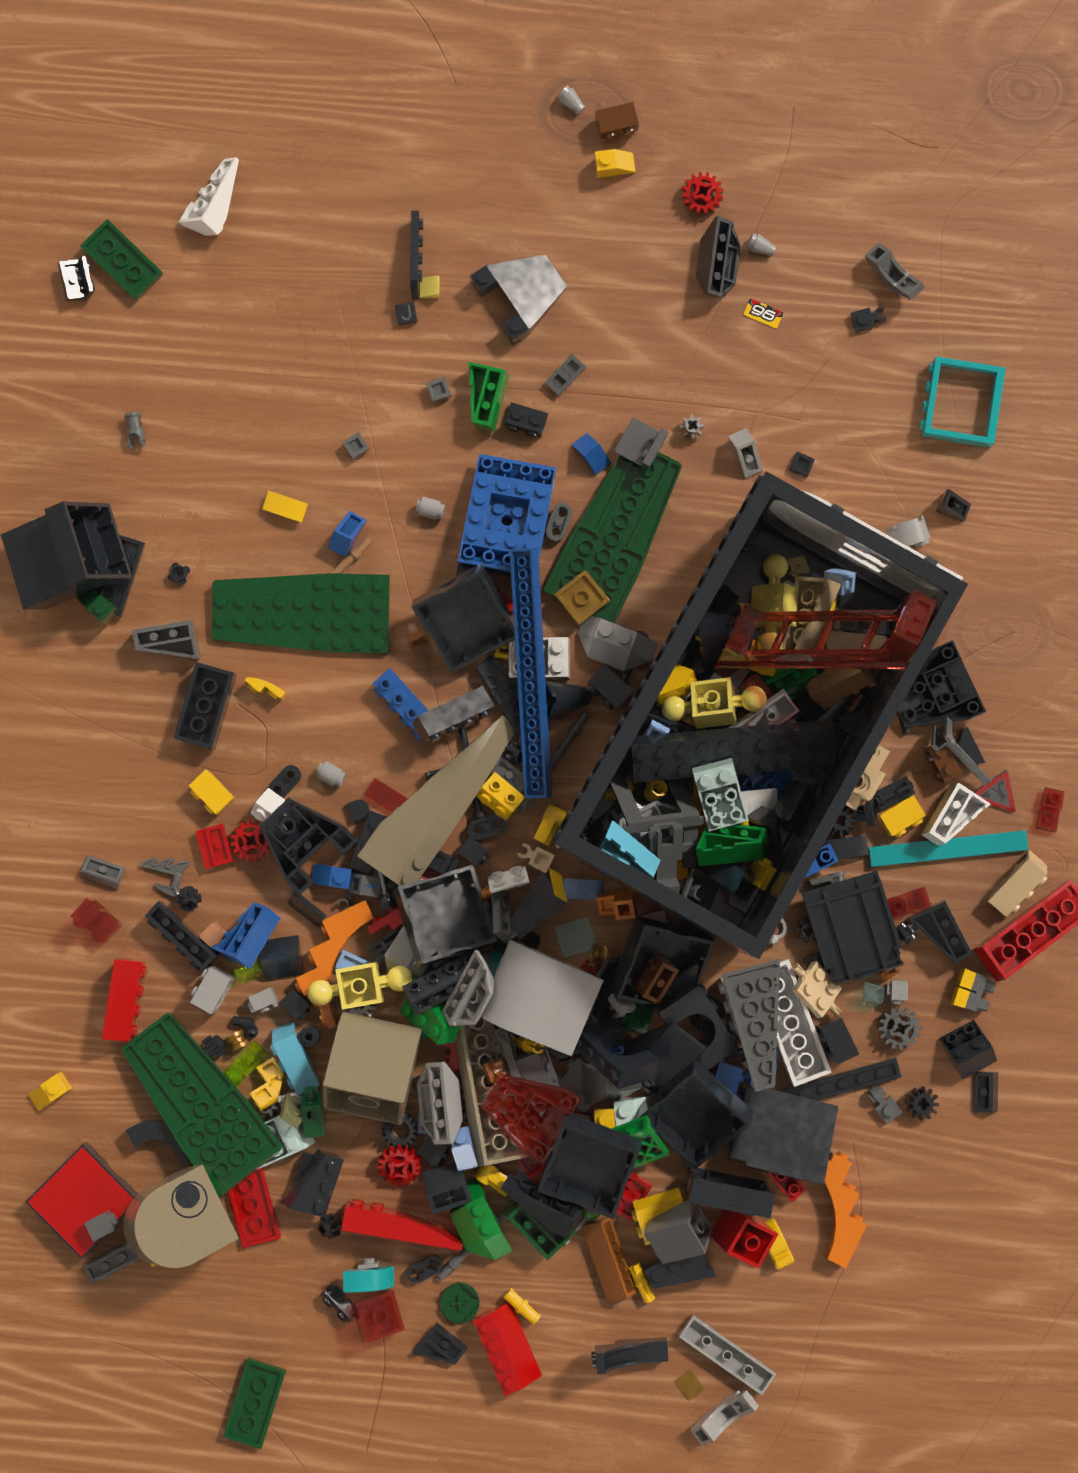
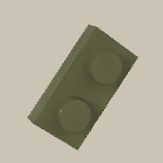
[280,1093,302,1129]

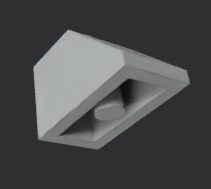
[728,428,763,478]

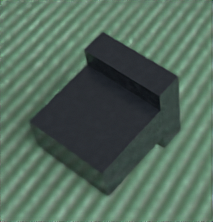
[0,501,132,610]

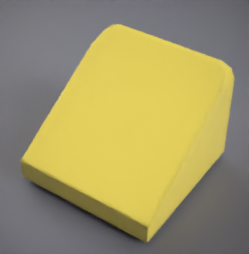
[420,276,440,298]

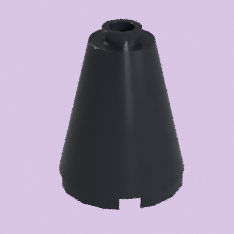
[546,681,592,720]

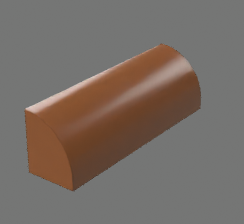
[581,1217,637,1303]

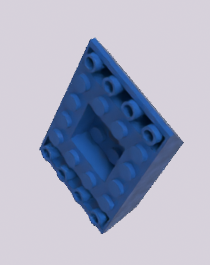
[457,454,556,572]

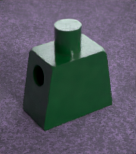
[301,1086,327,1138]

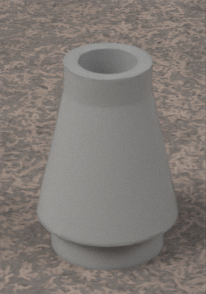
[557,85,585,115]
[746,233,776,257]

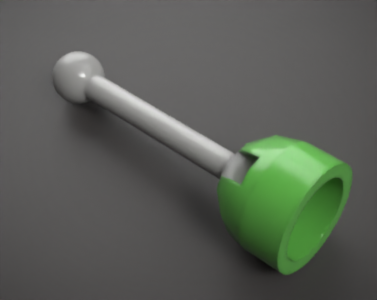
[564,1209,600,1245]

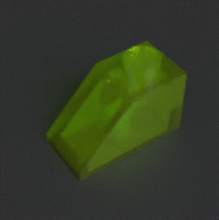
[224,1041,269,1087]

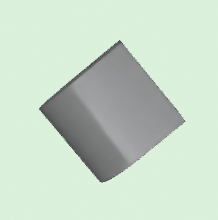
[481,940,603,1056]

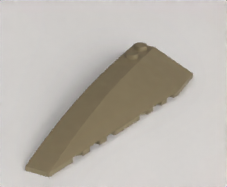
[357,715,515,886]
[456,1017,540,1167]

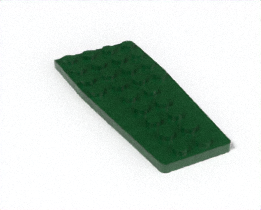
[543,452,682,624]
[211,573,390,653]
[122,1013,283,1199]

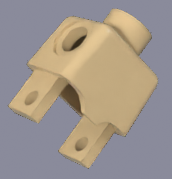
[846,745,890,810]

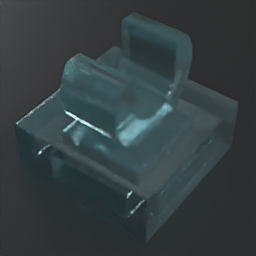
[862,982,884,1008]

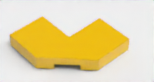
[249,1057,284,1111]

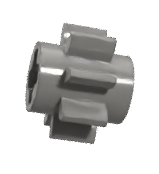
[680,414,705,440]

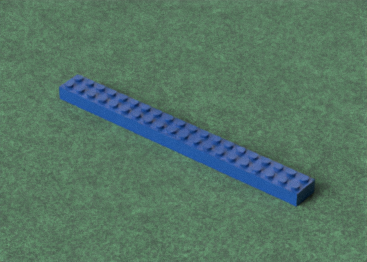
[510,548,552,798]

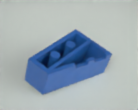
[211,902,281,969]

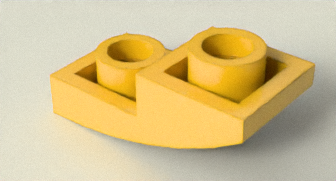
[262,491,308,522]
[245,677,287,700]

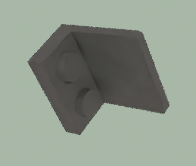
[615,418,668,470]

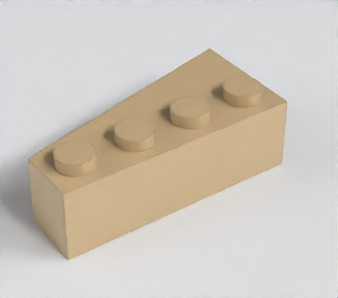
[780,576,841,658]

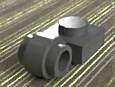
[867,1085,903,1124]

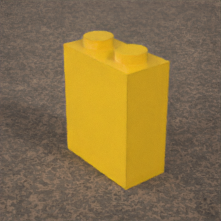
[631,1188,683,1245]

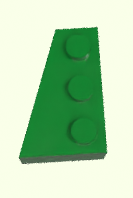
[468,362,510,432]
[696,824,769,866]
[399,977,461,1045]

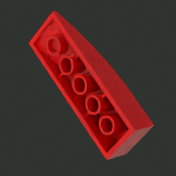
[974,880,1078,982]
[341,1198,463,1251]

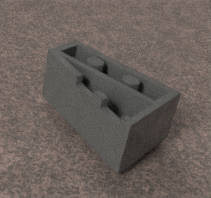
[132,619,201,659]

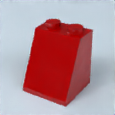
[711,1210,779,1269]

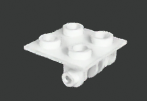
[487,866,530,893]

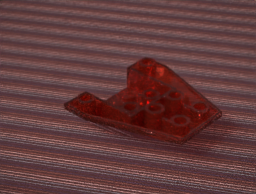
[481,1073,580,1164]

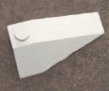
[178,157,239,236]

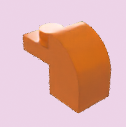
[596,889,638,920]

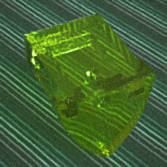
[234,955,264,983]

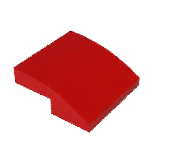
[617,1172,653,1222]

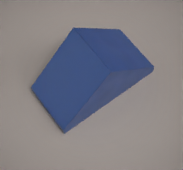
[572,433,611,475]

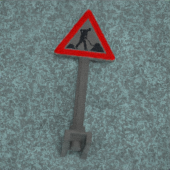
[931,717,1016,812]

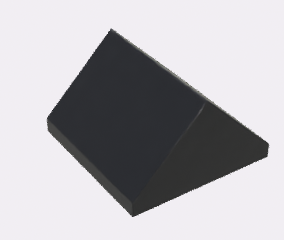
[259,935,305,980]

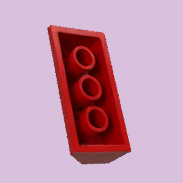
[102,958,147,1041]
[473,1302,542,1396]

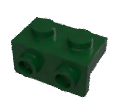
[618,1002,655,1035]

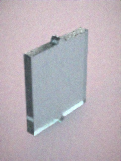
[555,917,596,958]

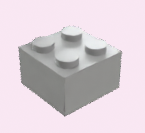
[190,966,236,1014]

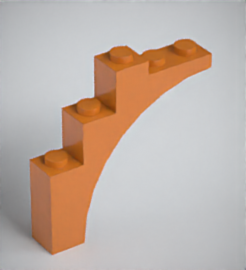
[295,900,375,1029]
[824,1151,867,1268]

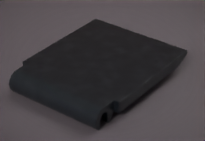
[801,871,904,986]
[728,1087,838,1185]

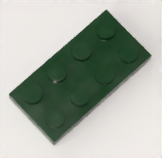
[80,219,163,301]
[223,1357,287,1449]

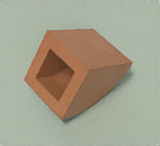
[199,922,226,947]

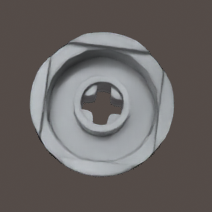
[886,515,931,548]

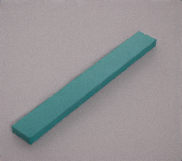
[868,830,1029,867]

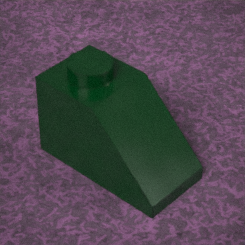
[77,589,120,625]

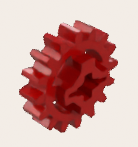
[681,172,724,216]
[230,819,271,862]
[377,1144,421,1186]

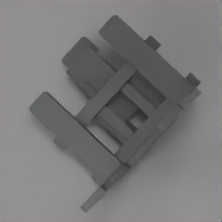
[609,773,704,893]

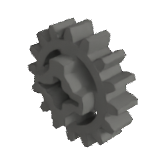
[877,1006,922,1050]

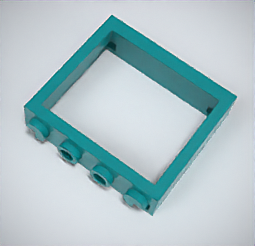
[919,356,1006,448]

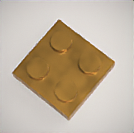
[554,570,610,625]

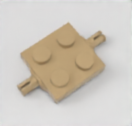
[792,961,842,1018]

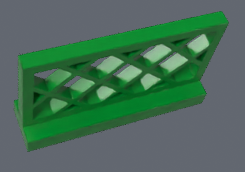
[611,1115,669,1168]

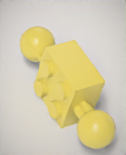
[749,554,798,658]
[661,677,767,729]
[308,962,412,1009]

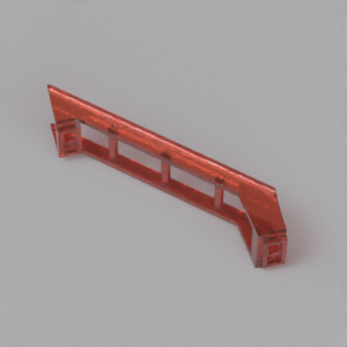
[715,590,937,669]

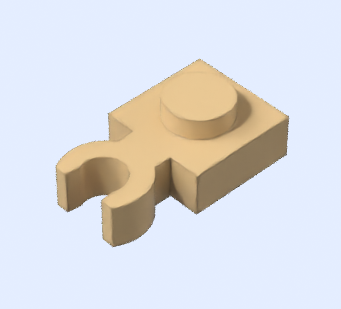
[517,843,555,873]

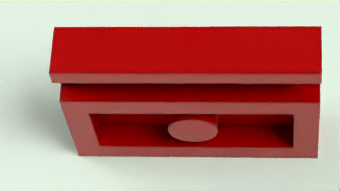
[195,823,234,869]

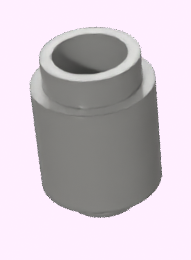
[416,496,446,520]
[316,761,346,787]

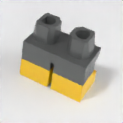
[950,968,996,1012]

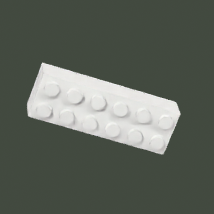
[777,959,832,1087]

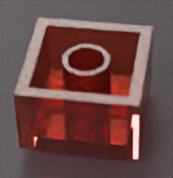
[351,1290,405,1343]

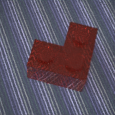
[71,898,123,943]

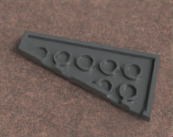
[722,959,780,1092]

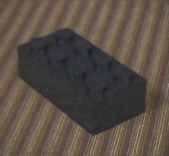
[174,662,237,750]

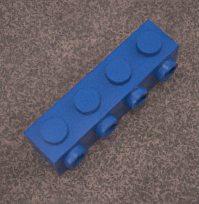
[372,668,429,743]

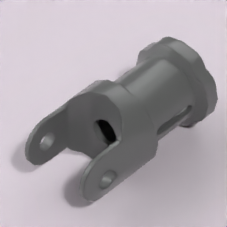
[124,412,146,449]

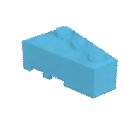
[597,820,660,879]
[270,1020,319,1095]

